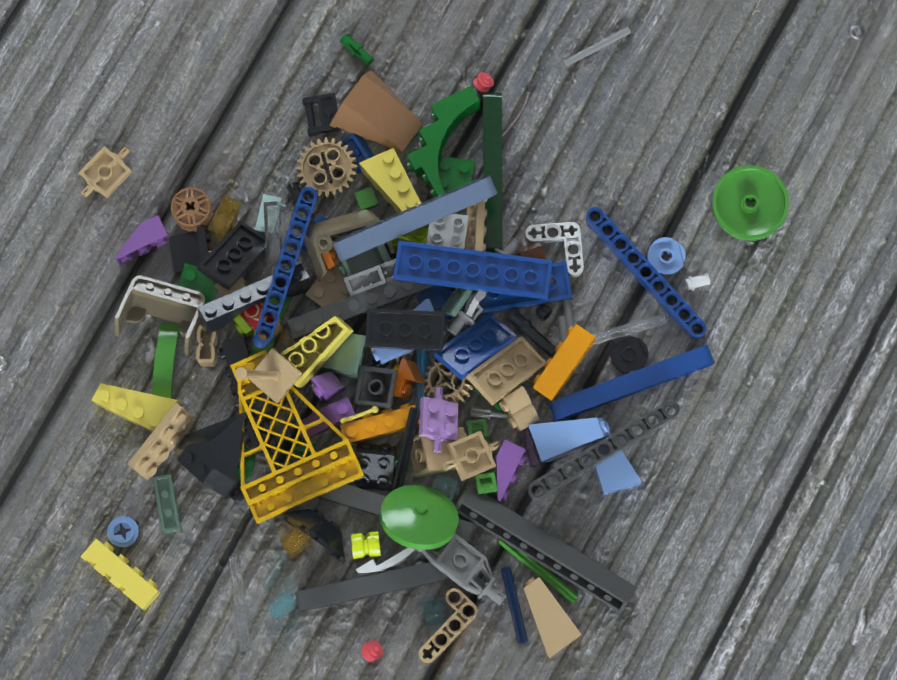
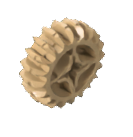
[423,361,474,403]

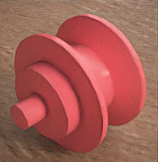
[473,72,494,93]
[361,640,383,662]

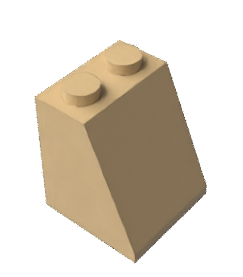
[410,427,467,479]

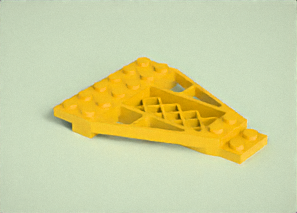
[230,350,365,524]

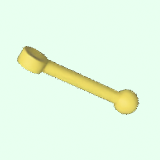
[340,406,379,424]

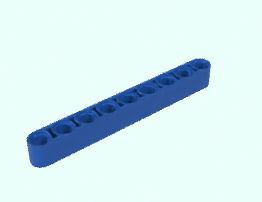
[253,187,317,348]
[586,207,706,340]
[548,345,715,422]

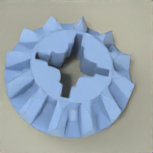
[107,516,139,547]

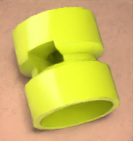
[351,531,381,559]

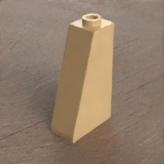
[523,577,582,659]

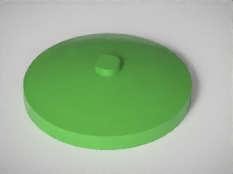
[712,165,789,241]
[380,485,459,550]

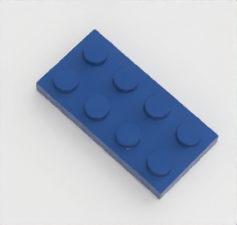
[434,312,517,380]

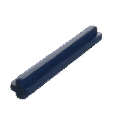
[501,567,528,644]

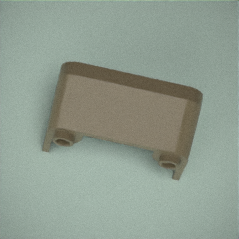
[304,209,395,282]
[115,276,205,356]

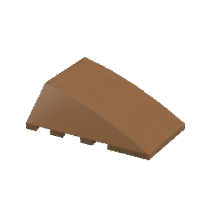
[330,70,423,153]

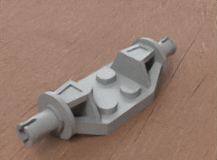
[446,237,522,337]
[417,533,507,605]

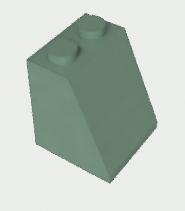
[319,334,367,380]

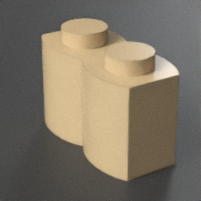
[196,325,218,367]
[499,385,540,431]

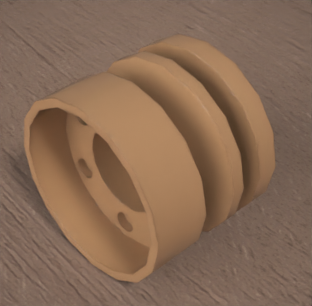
[171,187,214,233]

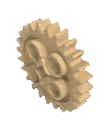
[296,137,358,199]

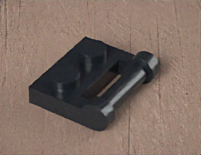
[302,93,341,136]

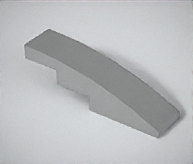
[344,258,396,296]

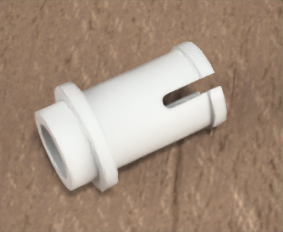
[685,273,710,291]

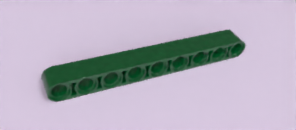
[483,93,502,253]

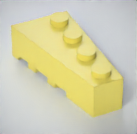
[359,148,421,213]
[281,316,354,388]
[92,383,181,432]
[80,539,161,610]

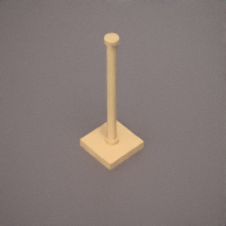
[235,348,303,403]

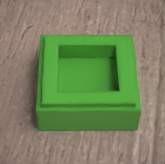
[354,187,379,210]

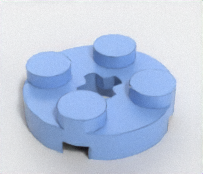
[647,237,686,276]

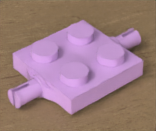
[419,387,458,453]

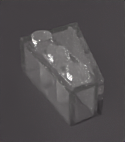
[263,201,306,268]

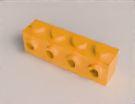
[533,324,597,401]
[340,403,419,446]

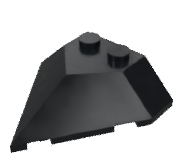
[175,412,246,498]
[280,509,346,564]

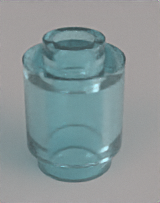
[268,591,297,620]

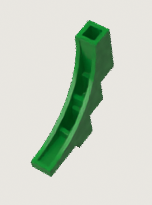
[406,86,481,198]

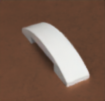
[356,548,417,575]

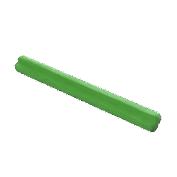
[498,539,578,603]

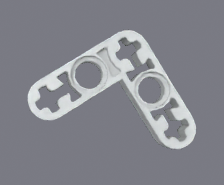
[525,222,584,277]

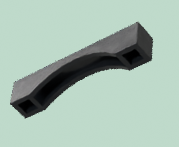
[198,263,310,334]
[219,336,277,454]

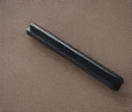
[391,407,420,492]

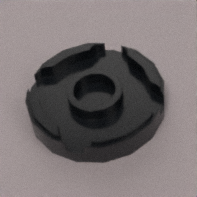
[610,335,649,374]

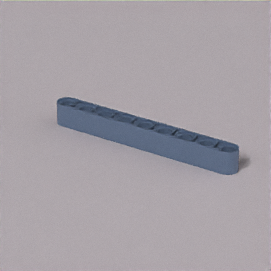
[332,175,497,261]

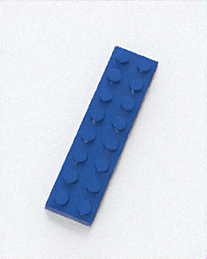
[393,241,553,300]
[417,261,573,320]

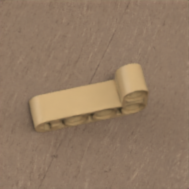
[419,588,477,664]

